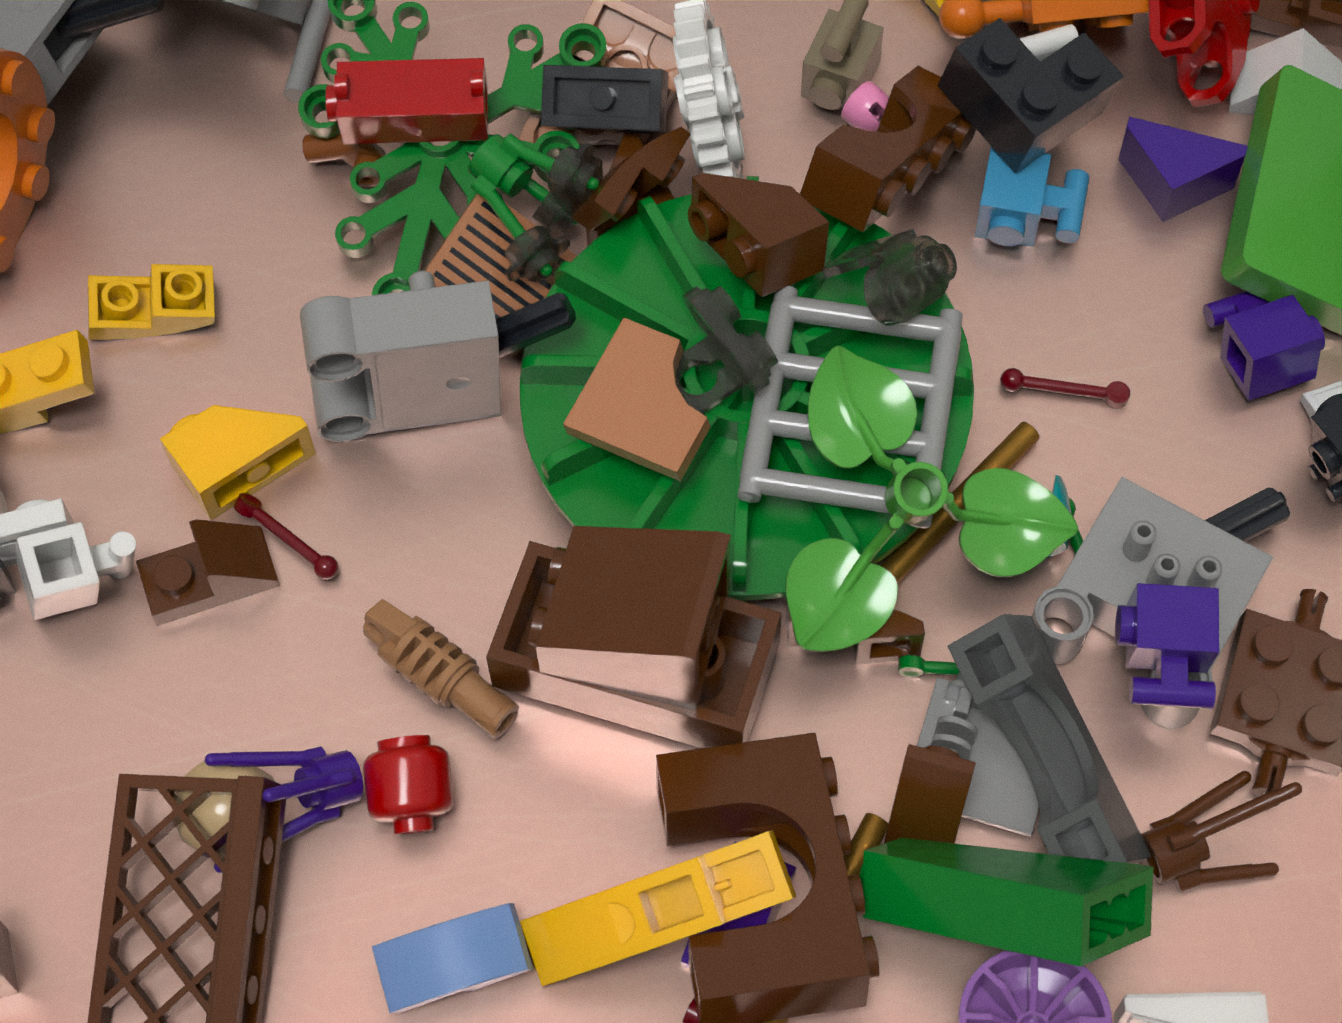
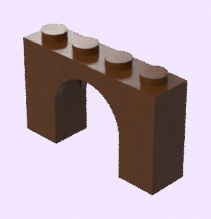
[656,732,879,1023]

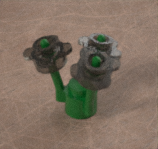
[468,133,603,282]

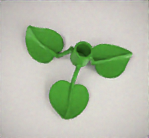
[785,346,1078,652]

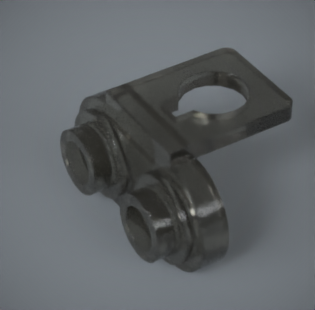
[822,229,957,326]
[676,286,778,414]

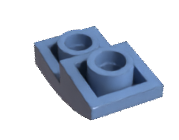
[372,903,533,1013]

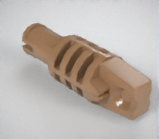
[363,599,519,739]

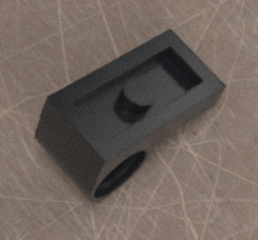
[541,65,668,134]

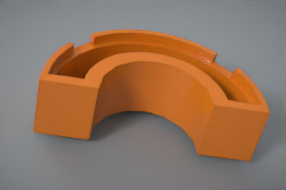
[0,48,55,273]

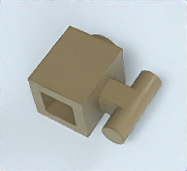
[801,0,884,111]

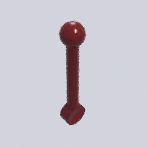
[1000,368,1131,409]
[233,493,339,580]

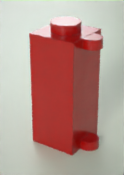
[326,58,488,144]

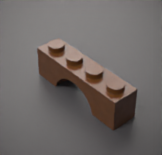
[800,66,976,232]

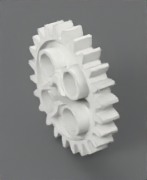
[673,0,745,179]

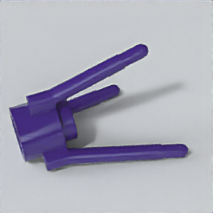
[205,746,363,873]

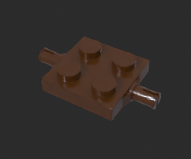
[1210,589,1342,797]

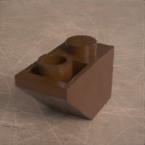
[688,173,829,297]

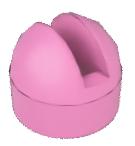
[841,81,889,132]

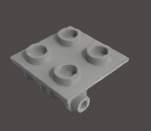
[917,672,1039,837]

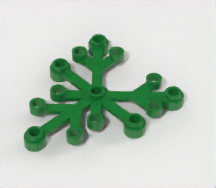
[298,0,607,295]

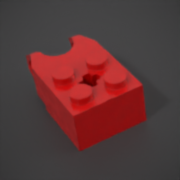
[1149,0,1260,107]

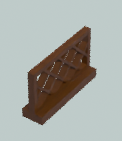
[87,774,286,1023]

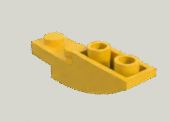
[0,329,95,434]
[520,830,797,987]

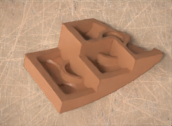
[518,0,679,145]

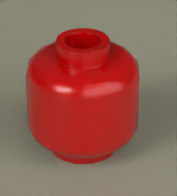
[363,735,454,835]

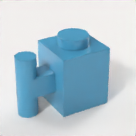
[974,146,1090,247]

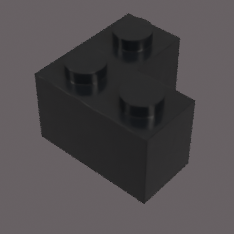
[937,18,1124,173]

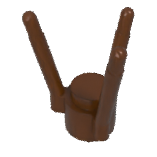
[1141,771,1302,892]

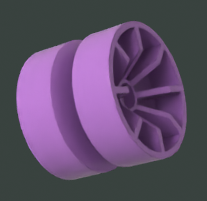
[957,950,1112,1023]

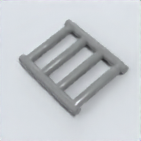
[737,286,963,528]

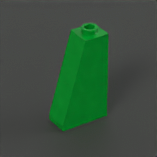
[859,838,1154,967]

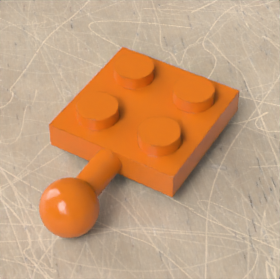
[939,0,1149,39]

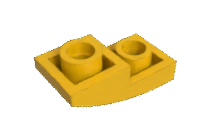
[87,264,215,340]

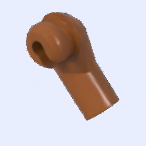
[302,133,386,187]

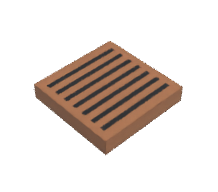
[424,193,577,357]

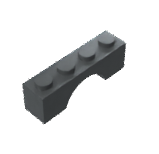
[947,614,1152,864]

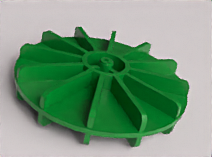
[520,176,974,602]

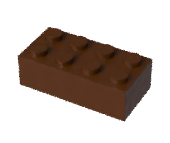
[486,541,782,748]

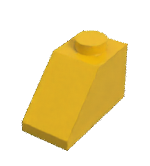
[159,405,316,520]

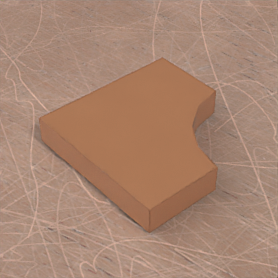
[563,318,710,482]

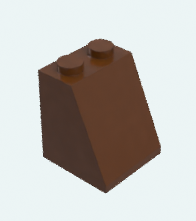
[528,526,731,711]

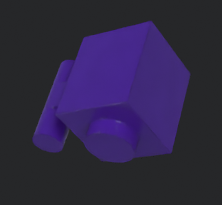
[1203,291,1325,401]
[1115,583,1219,709]

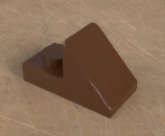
[136,519,280,626]

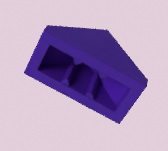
[1118,116,1248,222]

